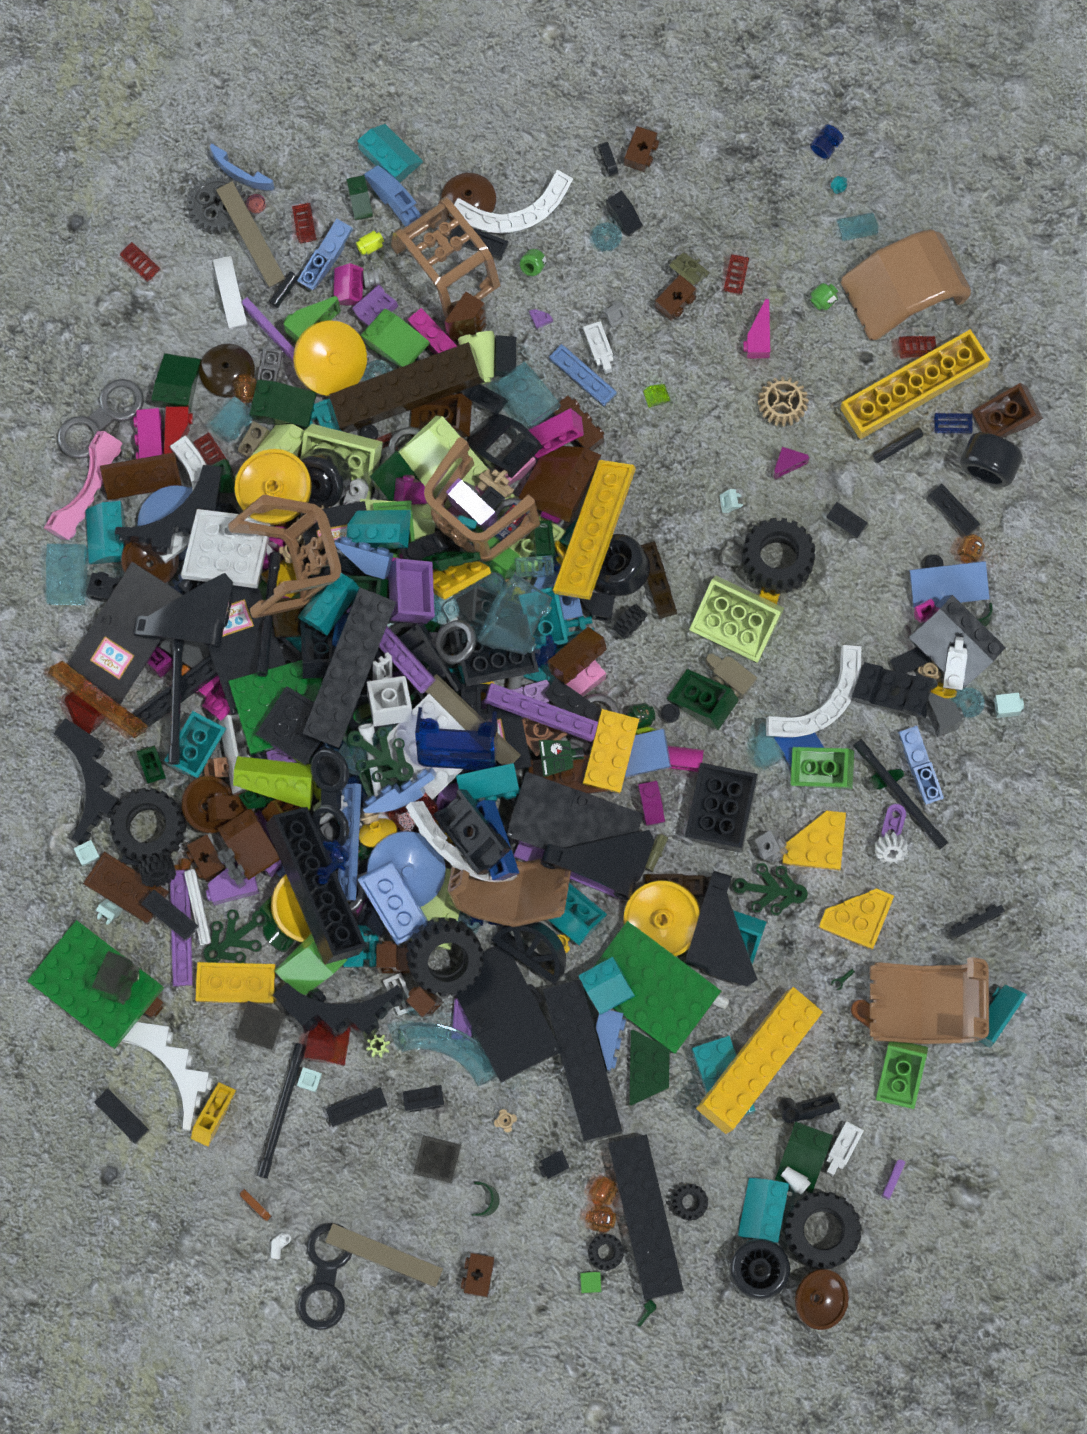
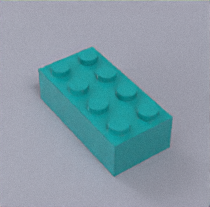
[692,1036,755,1116]

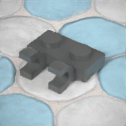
[218,848,246,889]

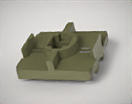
[670,252,710,285]

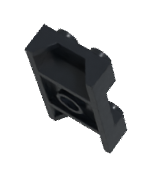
[398,622,463,700]
[852,662,938,719]
[433,789,511,875]

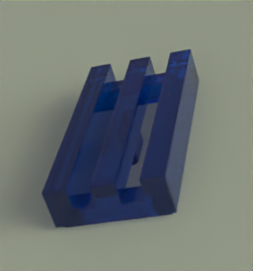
[934,413,973,434]

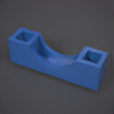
[476,800,520,881]

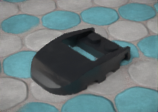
[467,414,543,478]

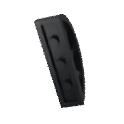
[492,922,566,985]

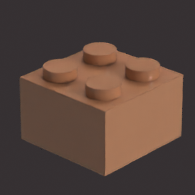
[522,718,568,758]

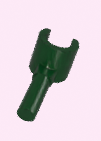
[831,969,855,991]
[636,1300,657,1327]

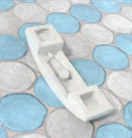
[213,256,247,329]

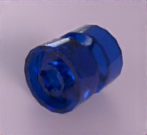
[810,124,844,160]

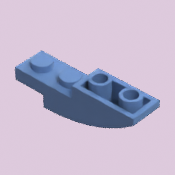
[364,165,422,227]
[297,218,353,290]
[898,726,944,805]
[363,767,436,813]

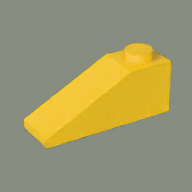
[191,1082,236,1147]

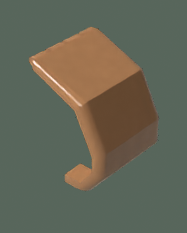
[840,229,971,340]
[448,826,571,927]
[870,957,989,1044]

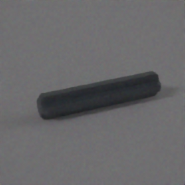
[873,427,923,463]

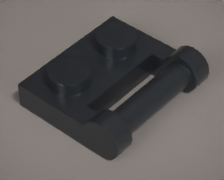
[461,684,496,724]

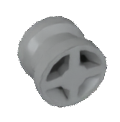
[363,268,380,288]

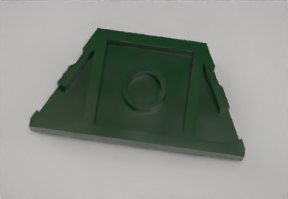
[419,551,481,571]
[629,1030,670,1106]

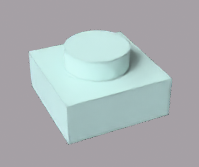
[74,840,100,866]
[297,1067,322,1093]

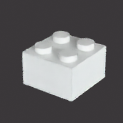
[367,676,412,727]

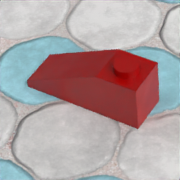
[164,407,193,456]

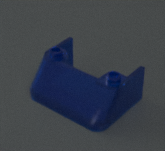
[415,707,498,770]

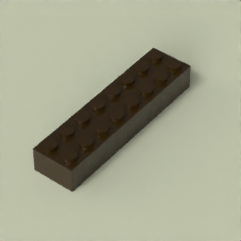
[329,342,485,433]

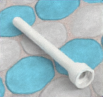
[358,723,384,814]

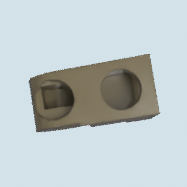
[238,421,270,458]

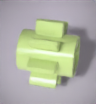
[366,1034,390,1059]

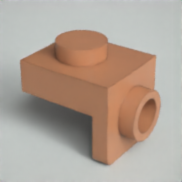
[204,757,229,778]

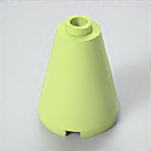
[458,331,495,384]

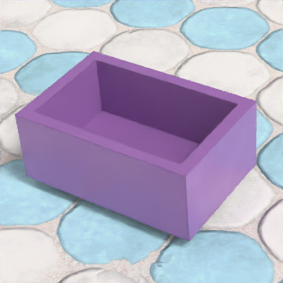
[388,558,435,624]

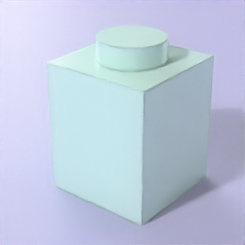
[994,693,1024,718]

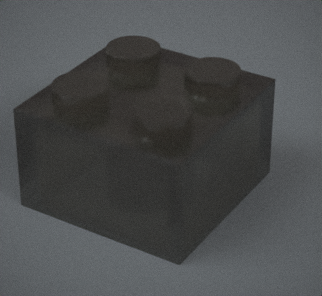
[92,951,140,1005]
[235,1001,287,1053]
[413,1135,462,1185]

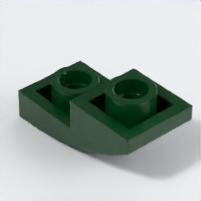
[239,790,276,809]

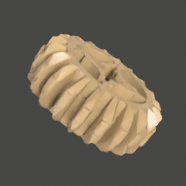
[758,376,809,427]

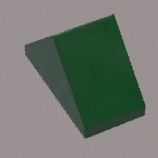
[136,745,166,784]

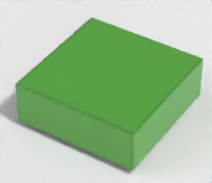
[580,1272,601,1293]

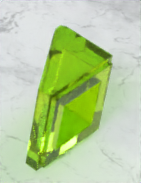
[643,384,671,408]

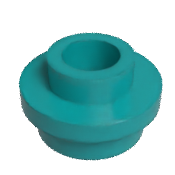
[831,176,847,194]

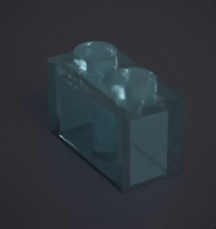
[210,396,253,443]

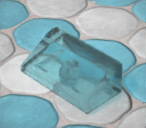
[837,213,878,241]

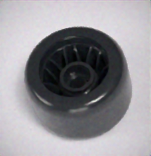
[960,432,1023,487]
[300,448,351,509]
[596,534,650,596]
[729,1239,790,1301]

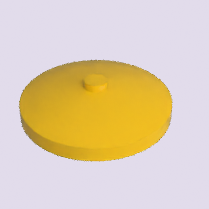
[293,320,367,396]
[235,449,312,525]
[271,874,349,943]
[624,880,701,956]

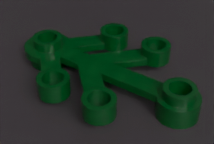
[346,727,414,783]
[732,863,808,916]
[203,910,268,963]

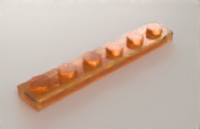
[48,661,148,738]

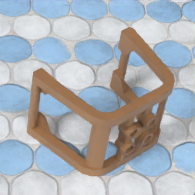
[391,197,501,319]
[424,437,540,561]
[228,495,341,618]

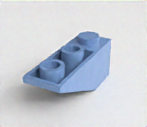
[334,537,394,579]
[596,1010,626,1073]

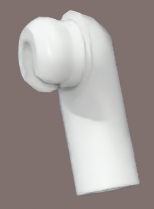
[271,1232,291,1259]

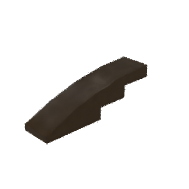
[640,541,677,619]
[645,874,711,897]

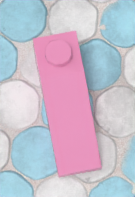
[566,660,606,696]

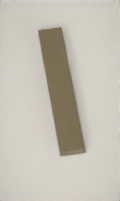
[216,181,285,288]
[425,674,521,765]
[325,1224,443,1288]

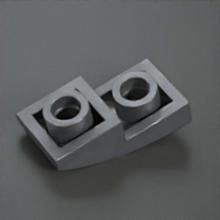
[257,348,283,382]

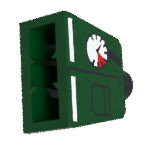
[539,740,584,777]

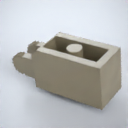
[705,654,757,699]

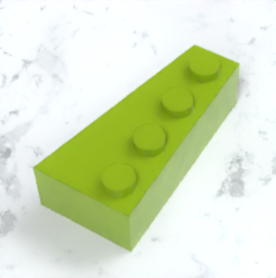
[233,756,314,810]

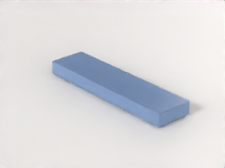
[549,344,617,407]

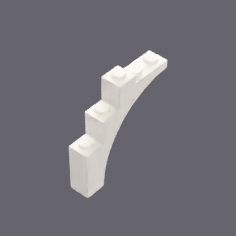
[122,1022,213,1132]

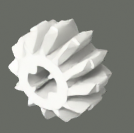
[875,832,908,865]

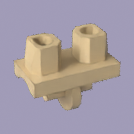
[477,469,514,498]

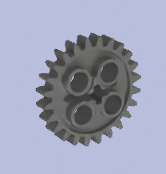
[187,175,247,234]

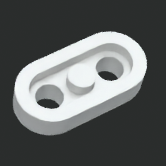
[343,478,369,505]

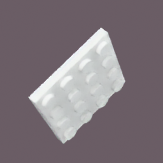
[181,509,272,588]
[375,694,484,803]

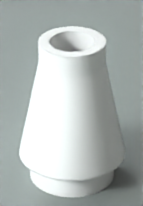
[781,1166,811,1195]

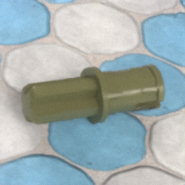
[645,834,668,872]

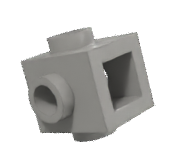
[755,830,788,862]

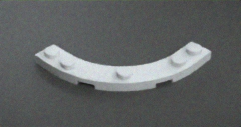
[449,170,573,234]
[159,435,206,563]
[766,645,862,737]
[406,801,517,882]

